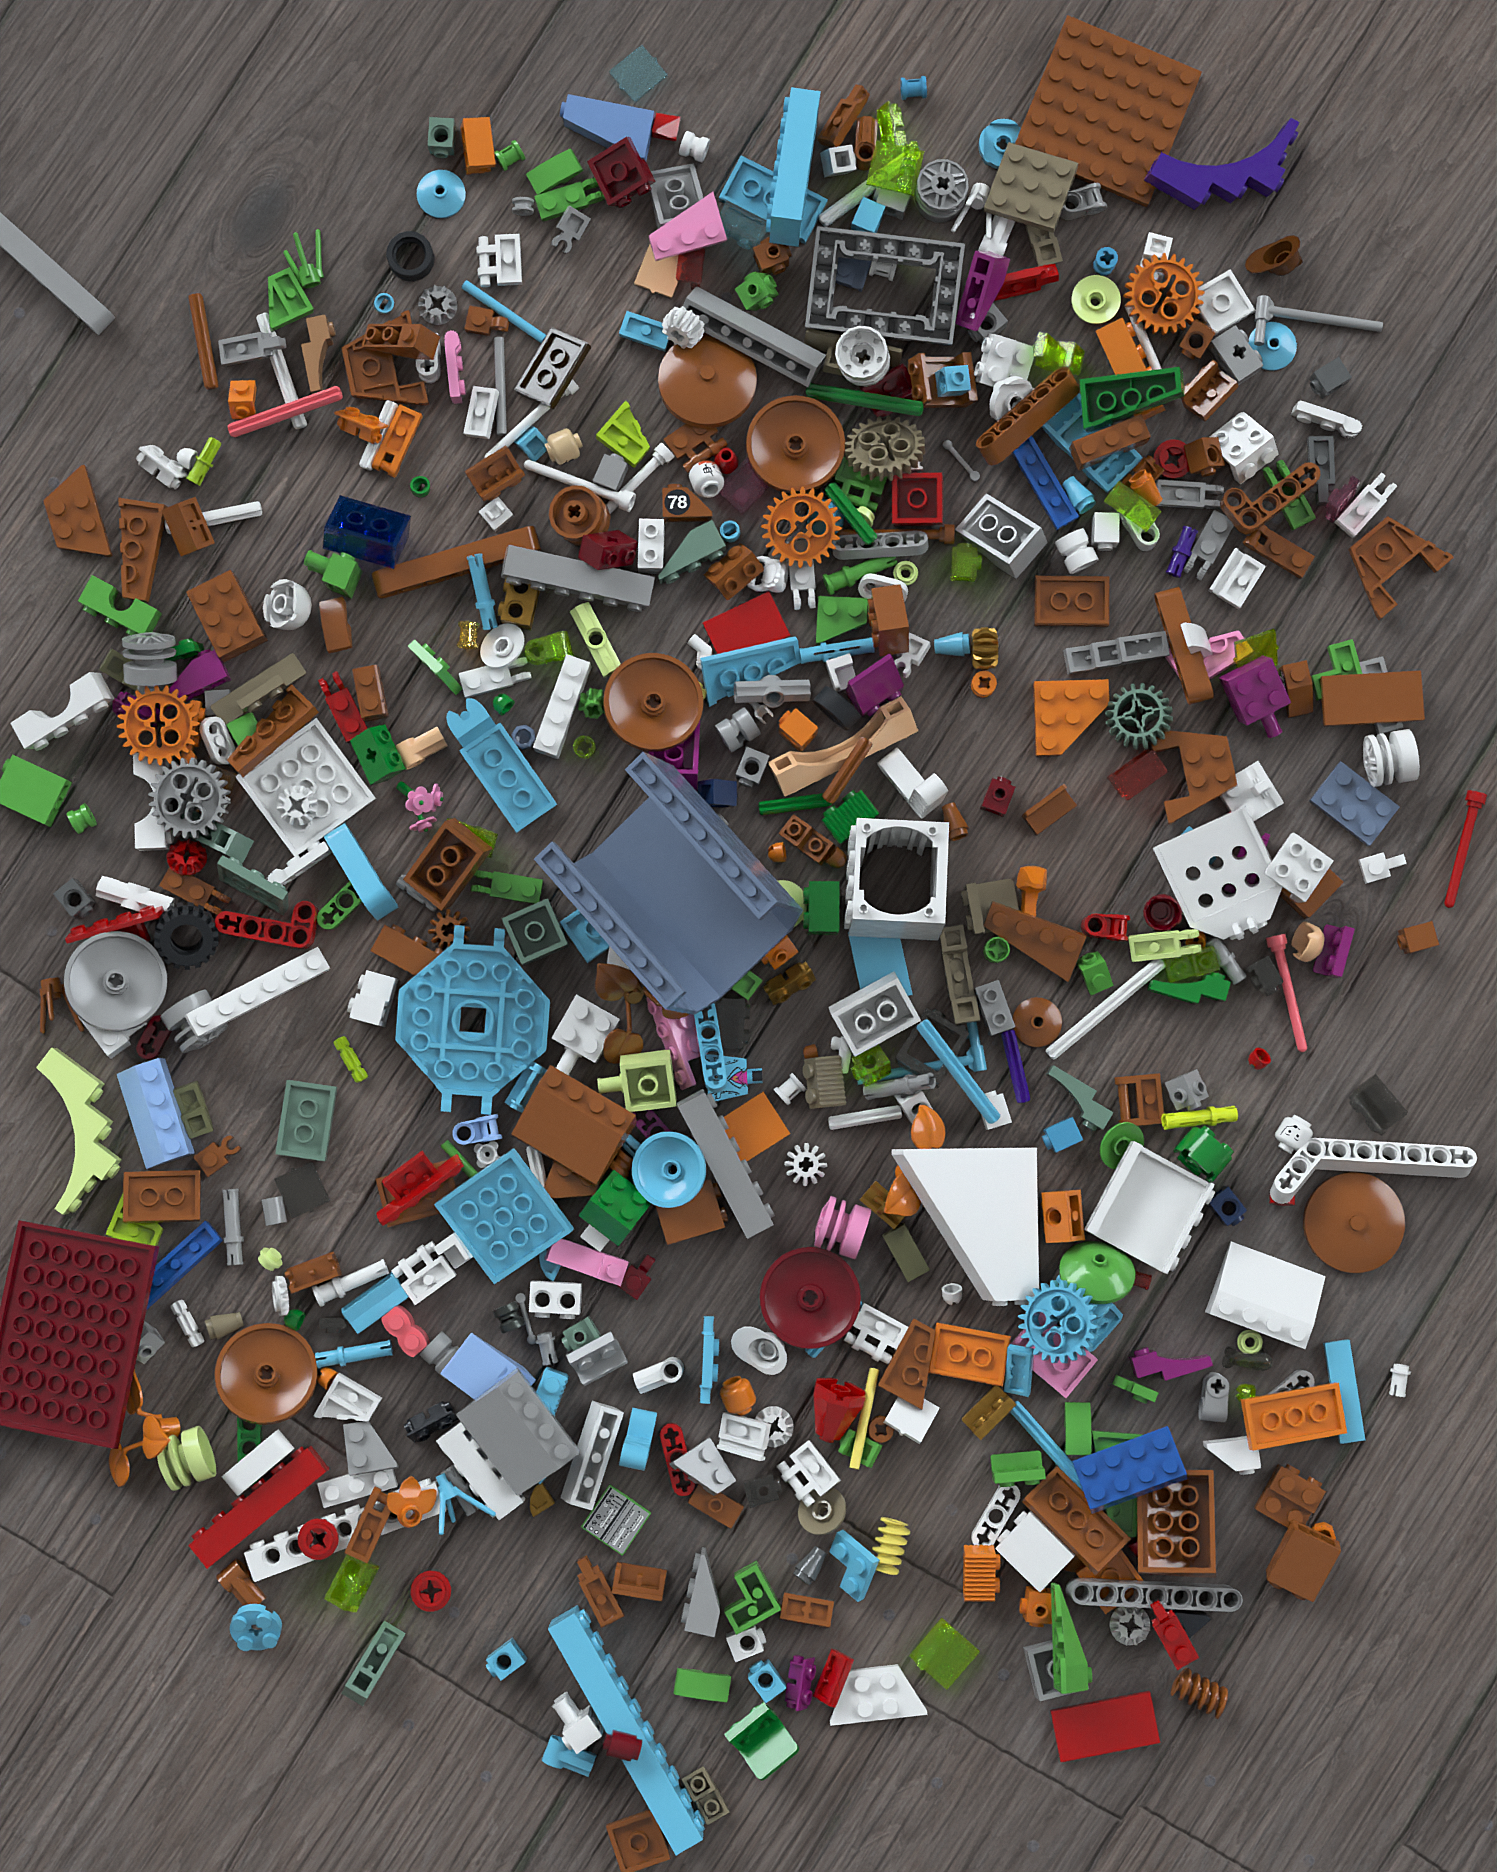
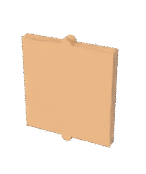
[634,244,687,299]

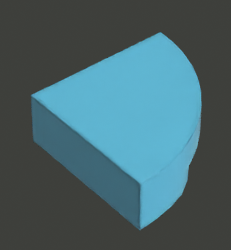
[539,1249,561,1281]

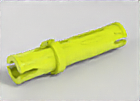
[1161,1106,1238,1130]

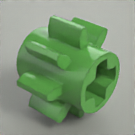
[578,688,605,719]

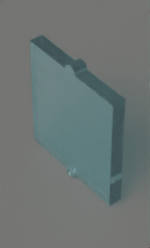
[609,45,668,103]

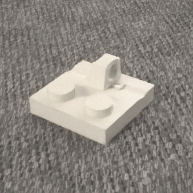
[1220,761,1284,821]

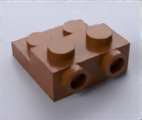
[1254,1464,1326,1528]

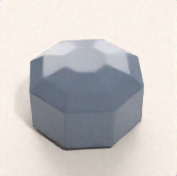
[511,725,536,750]

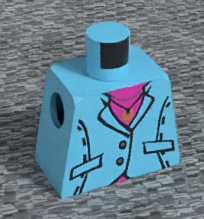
[706,1054,763,1102]

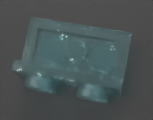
[720,200,767,250]

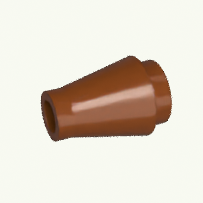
[941,802,969,841]

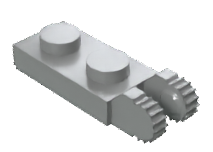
[1155,480,1224,509]
[1183,510,1234,580]

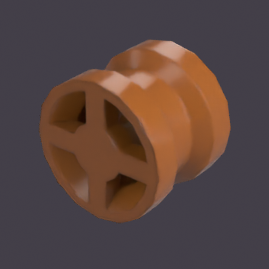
[609,1150,633,1179]
[868,1415,894,1443]

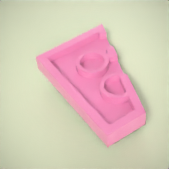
[648,192,727,261]
[1165,630,1253,679]

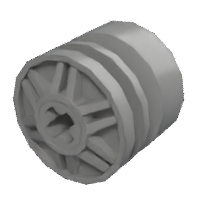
[915,159,968,223]
[122,632,177,686]
[161,989,228,1053]

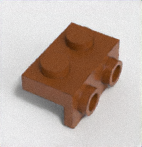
[1181,360,1239,421]
[464,445,525,501]
[703,543,764,600]

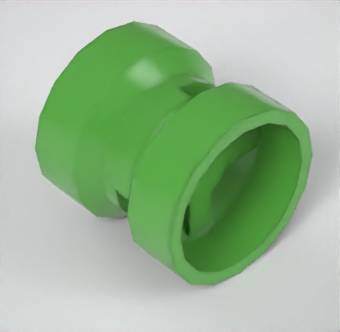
[983,937,1010,963]

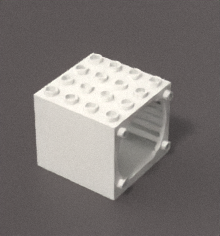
[844,818,949,940]

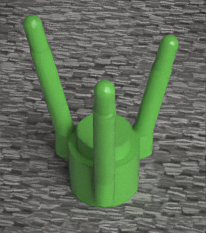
[283,229,324,289]

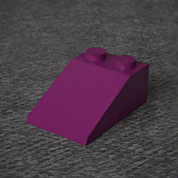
[846,653,904,717]
[649,721,700,791]

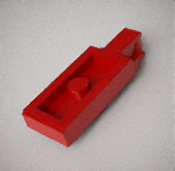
[995,264,1059,301]
[1150,1600,1199,1670]

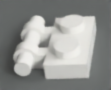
[476,234,522,287]
[391,1241,457,1305]
[844,1303,908,1364]
[777,1440,841,1507]

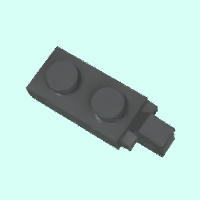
[1307,436,1335,506]

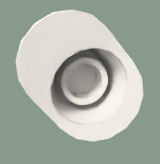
[731,1327,787,1375]

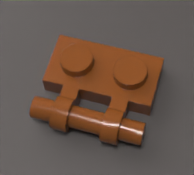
[664,424,728,473]

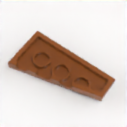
[118,498,168,603]
[227,684,319,777]
[983,901,1086,982]

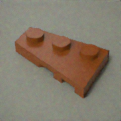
[877,1318,936,1410]

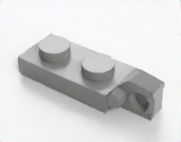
[218,332,286,366]

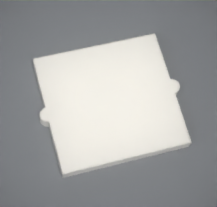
[883,1397,939,1444]

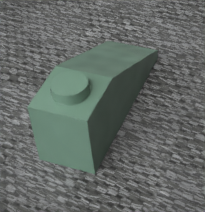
[181,811,254,863]
[341,1621,406,1706]

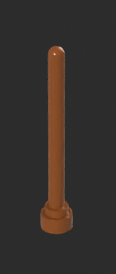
[836,524,954,544]

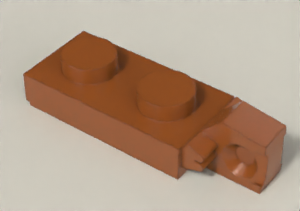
[817,84,870,148]
[577,1555,625,1628]

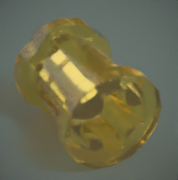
[457,621,480,649]

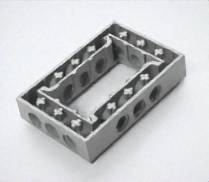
[805,226,965,346]

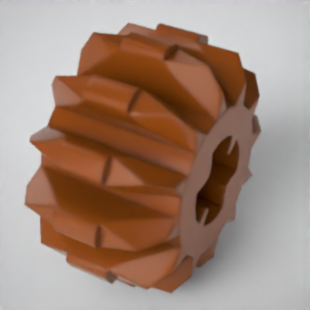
[428,909,471,950]

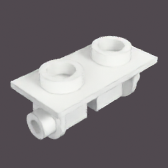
[136,445,188,489]

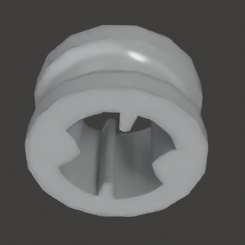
[512,197,534,216]

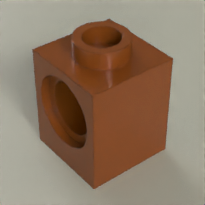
[1179,319,1217,360]
[1184,437,1225,477]
[1397,921,1439,954]

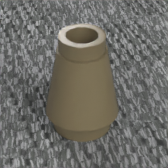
[205,1312,244,1340]

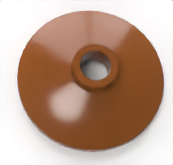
[1012,997,1062,1047]

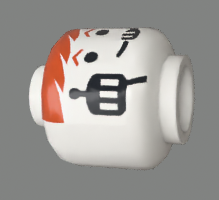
[689,461,724,498]

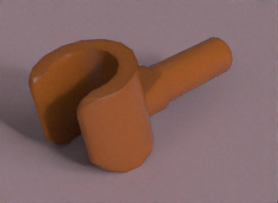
[803,1044,818,1059]

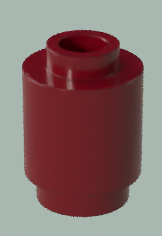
[603,1730,642,1762]

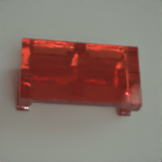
[1107,749,1168,800]

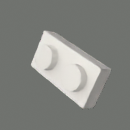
[463,386,499,439]

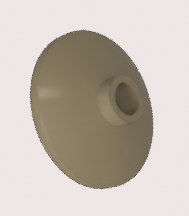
[798,1488,846,1535]

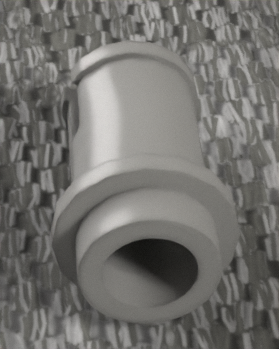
[536,1332,559,1365]

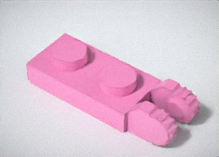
[444,330,466,404]

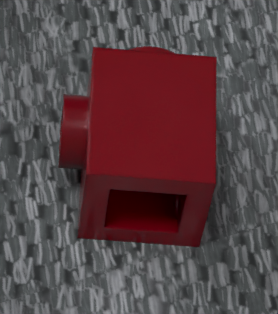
[980,776,1016,817]

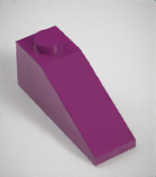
[955,251,1010,331]
[157,649,231,712]

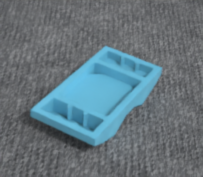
[1042,393,1143,493]

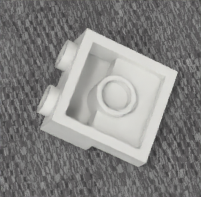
[974,333,1037,387]

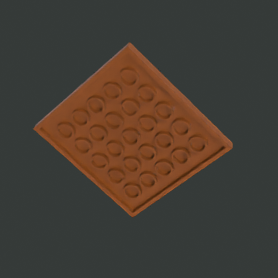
[1015,15,1202,207]

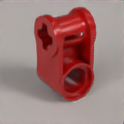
[1081,913,1130,941]

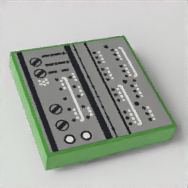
[581,1484,651,1556]

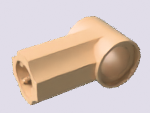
[396,727,448,770]

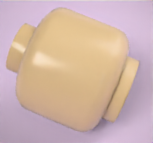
[545,428,583,465]

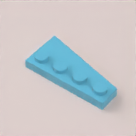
[700,636,801,707]

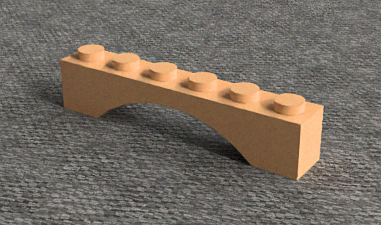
[768,696,918,797]

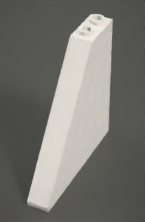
[892,1148,1039,1306]

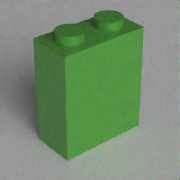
[0,754,72,827]

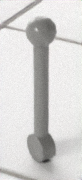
[943,440,980,482]
[515,1293,537,1344]

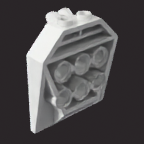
[1153,806,1282,940]

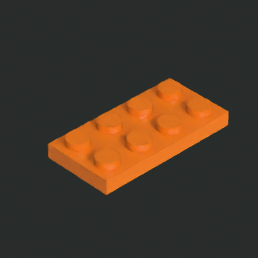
[1241,1382,1347,1451]

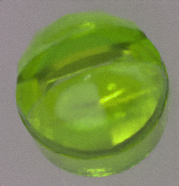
[1235,1384,1256,1402]

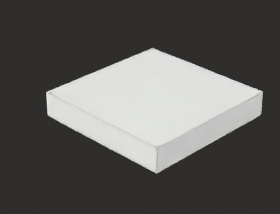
[1195,270,1256,336]

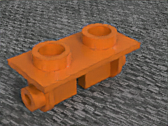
[334,407,388,444]

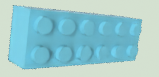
[765,87,821,247]

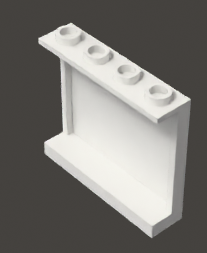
[1084,1141,1215,1274]

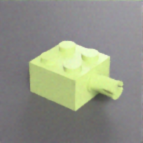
[597,1049,677,1112]

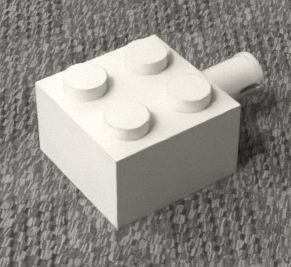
[552,994,621,1076]

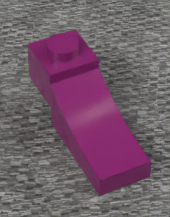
[1129,1347,1213,1381]

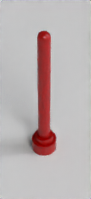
[1444,790,1487,908]

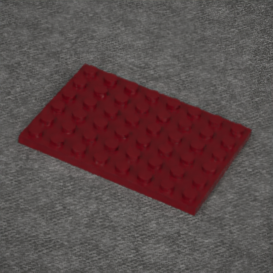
[0,1220,160,1449]

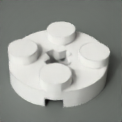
[990,376,1034,421]

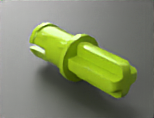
[186,437,221,486]

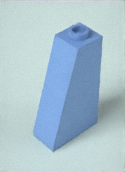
[560,94,655,161]

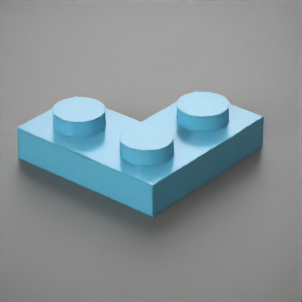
[829,1530,880,1602]

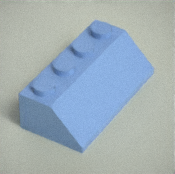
[117,1058,195,1169]

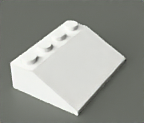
[1205,1241,1325,1349]

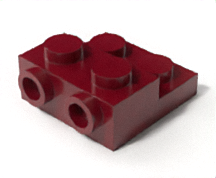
[587,136,656,208]

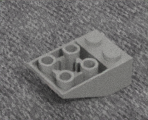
[681,1547,720,1637]

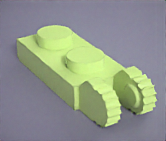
[1128,929,1202,962]

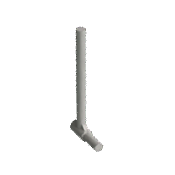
[1254,295,1383,346]

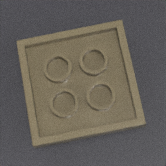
[984,142,1078,233]

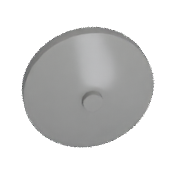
[64,931,167,1032]

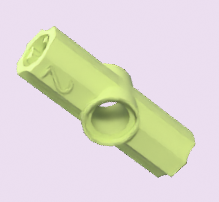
[570,602,621,678]

